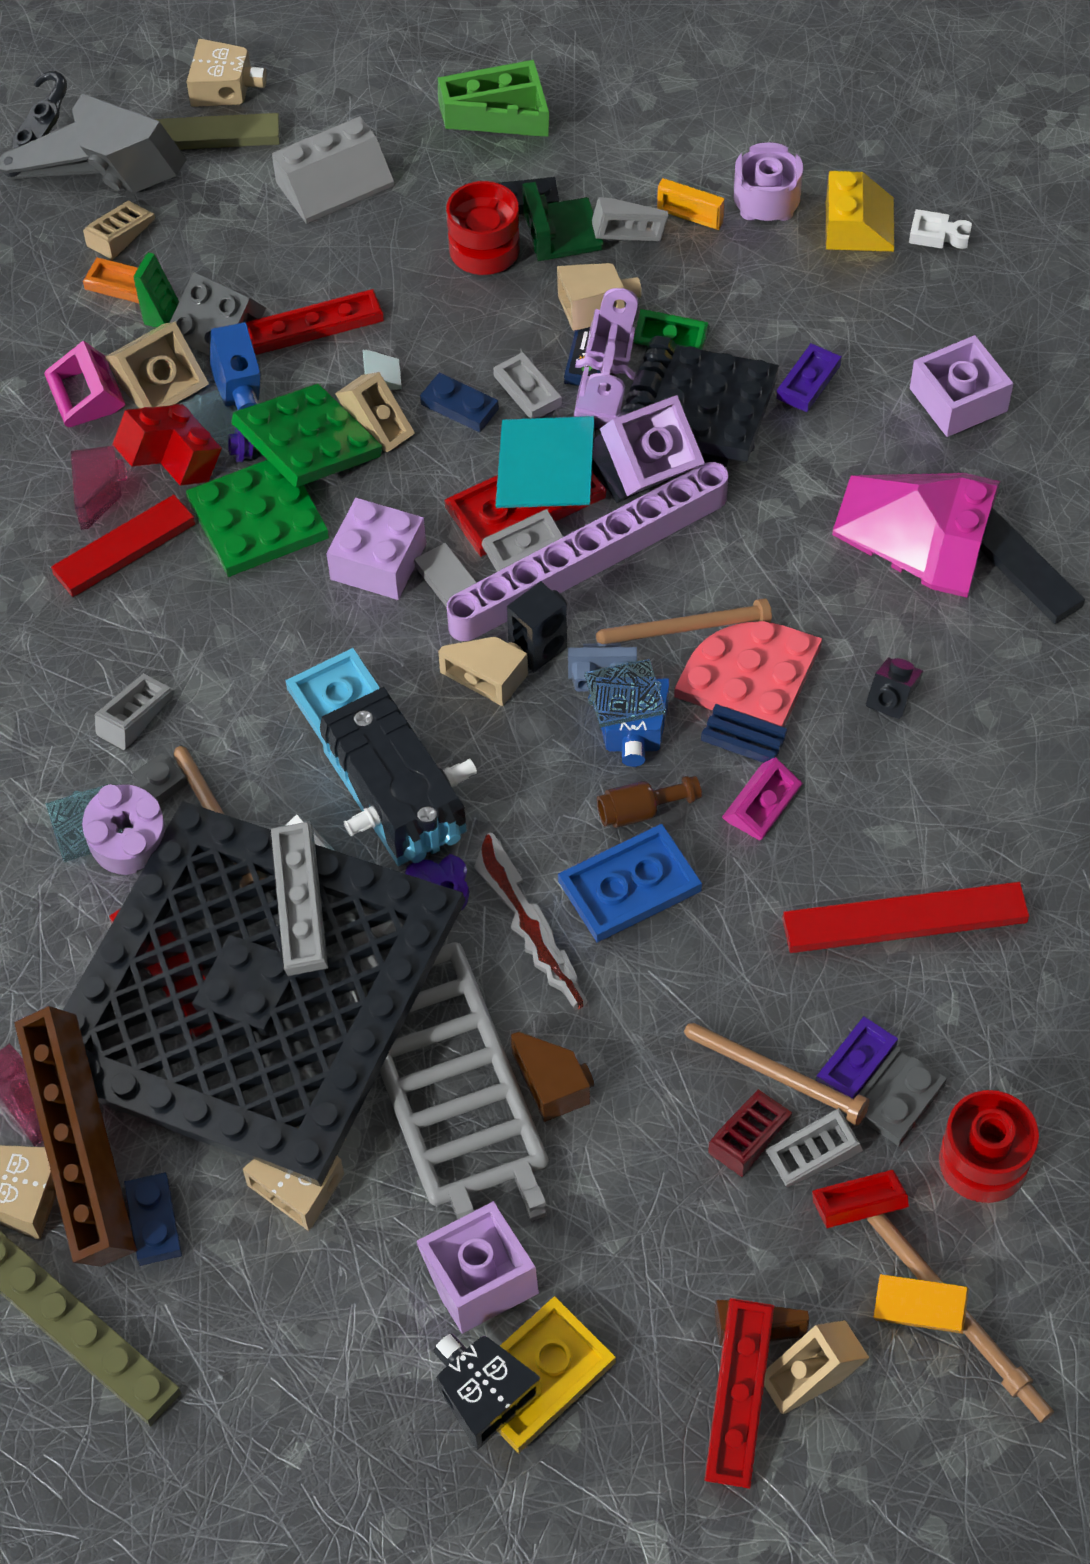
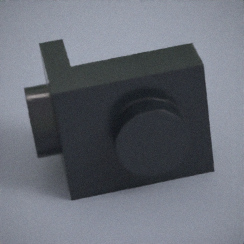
[866,657,923,719]

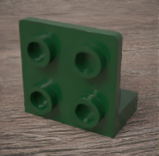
[522,182,603,261]

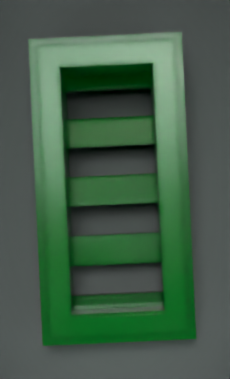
[133,252,179,328]

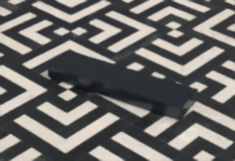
[980,508,1085,624]

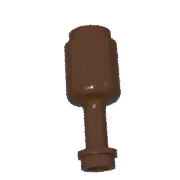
[597,776,702,828]

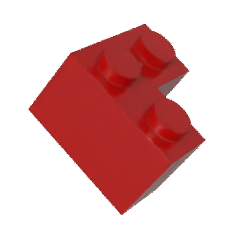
[112,404,222,486]

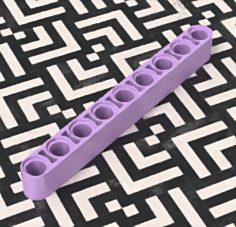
[447,462,728,641]

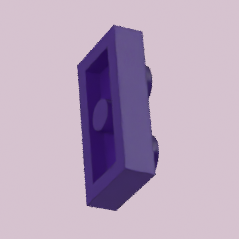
[776,343,842,412]
[816,1016,898,1099]

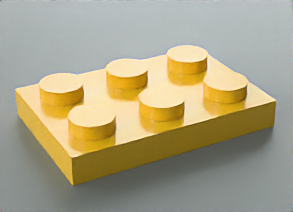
[498,1296,616,1454]

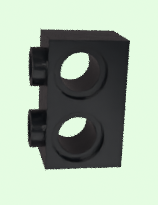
[507,581,568,673]

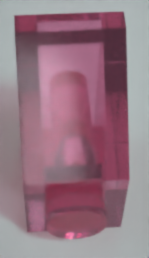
[71,446,127,530]
[0,1043,43,1147]

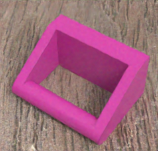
[44,341,126,427]

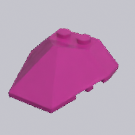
[832,473,1000,598]

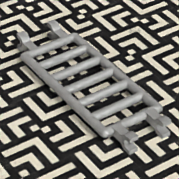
[350,931,549,1221]

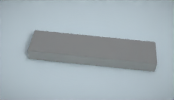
[271,821,328,976]

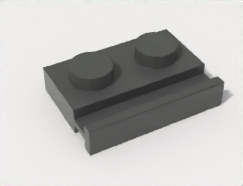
[859,1045,947,1147]

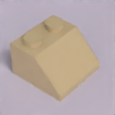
[105,322,209,408]

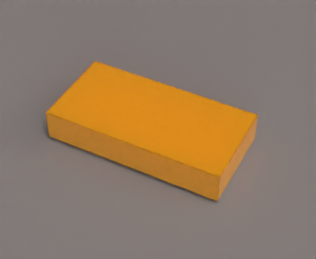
[657,178,725,230]
[873,1274,969,1334]

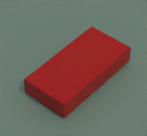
[812,1170,909,1228]

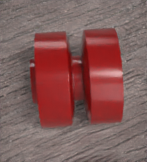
[446,181,520,275]
[939,1090,1039,1203]

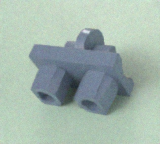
[568,643,637,692]

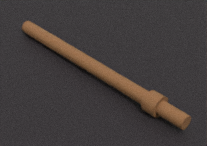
[867,1214,1054,1423]

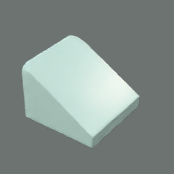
[363,350,402,390]

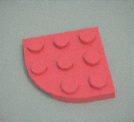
[674,621,822,727]

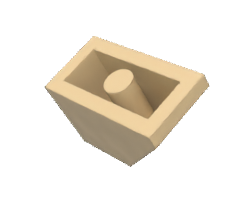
[335,372,415,452]
[438,637,528,706]
[764,1320,869,1414]

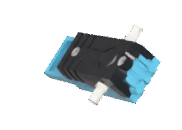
[285,648,477,866]

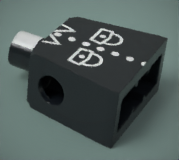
[433,1333,541,1450]

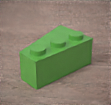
[437,60,549,137]

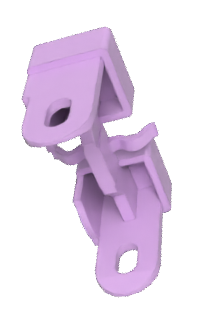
[573,288,638,429]

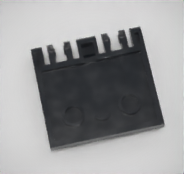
[618,336,779,462]

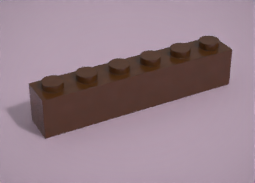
[14,1006,137,1267]

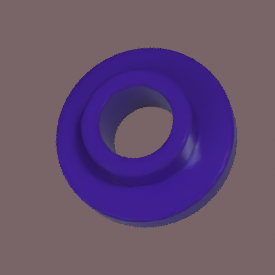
[228,427,253,462]

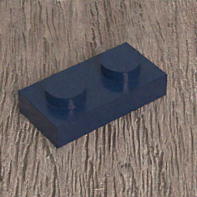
[420,372,499,433]
[124,1172,182,1266]

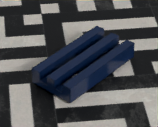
[701,704,787,763]

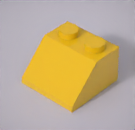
[826,171,894,252]

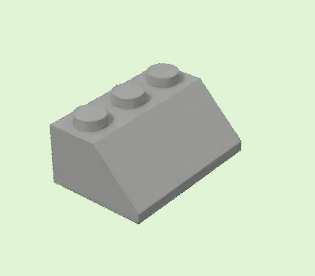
[272,116,394,224]

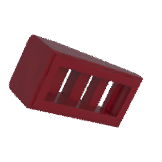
[708,1089,792,1177]

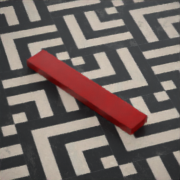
[782,882,1029,953]

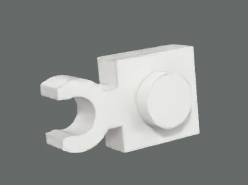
[909,209,972,249]

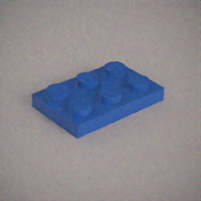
[558,824,702,943]

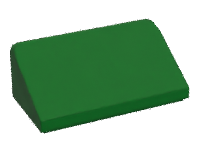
[633,309,710,350]

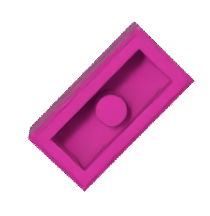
[722,757,803,840]

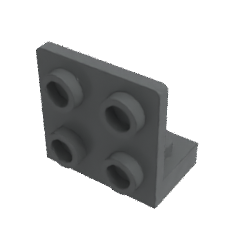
[170,272,266,356]

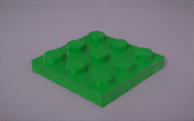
[231,384,383,488]
[186,460,329,577]

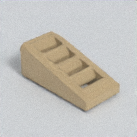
[83,200,155,260]

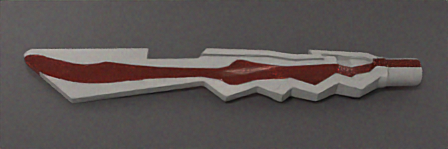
[474,833,588,1010]

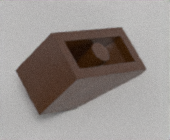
[511,1032,594,1122]

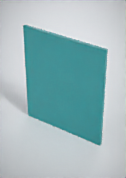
[496,416,594,508]

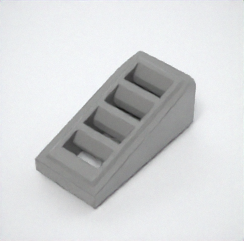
[592,197,669,241]
[95,673,174,750]
[766,1108,863,1188]

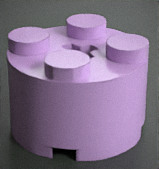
[733,143,803,221]
[82,784,166,875]

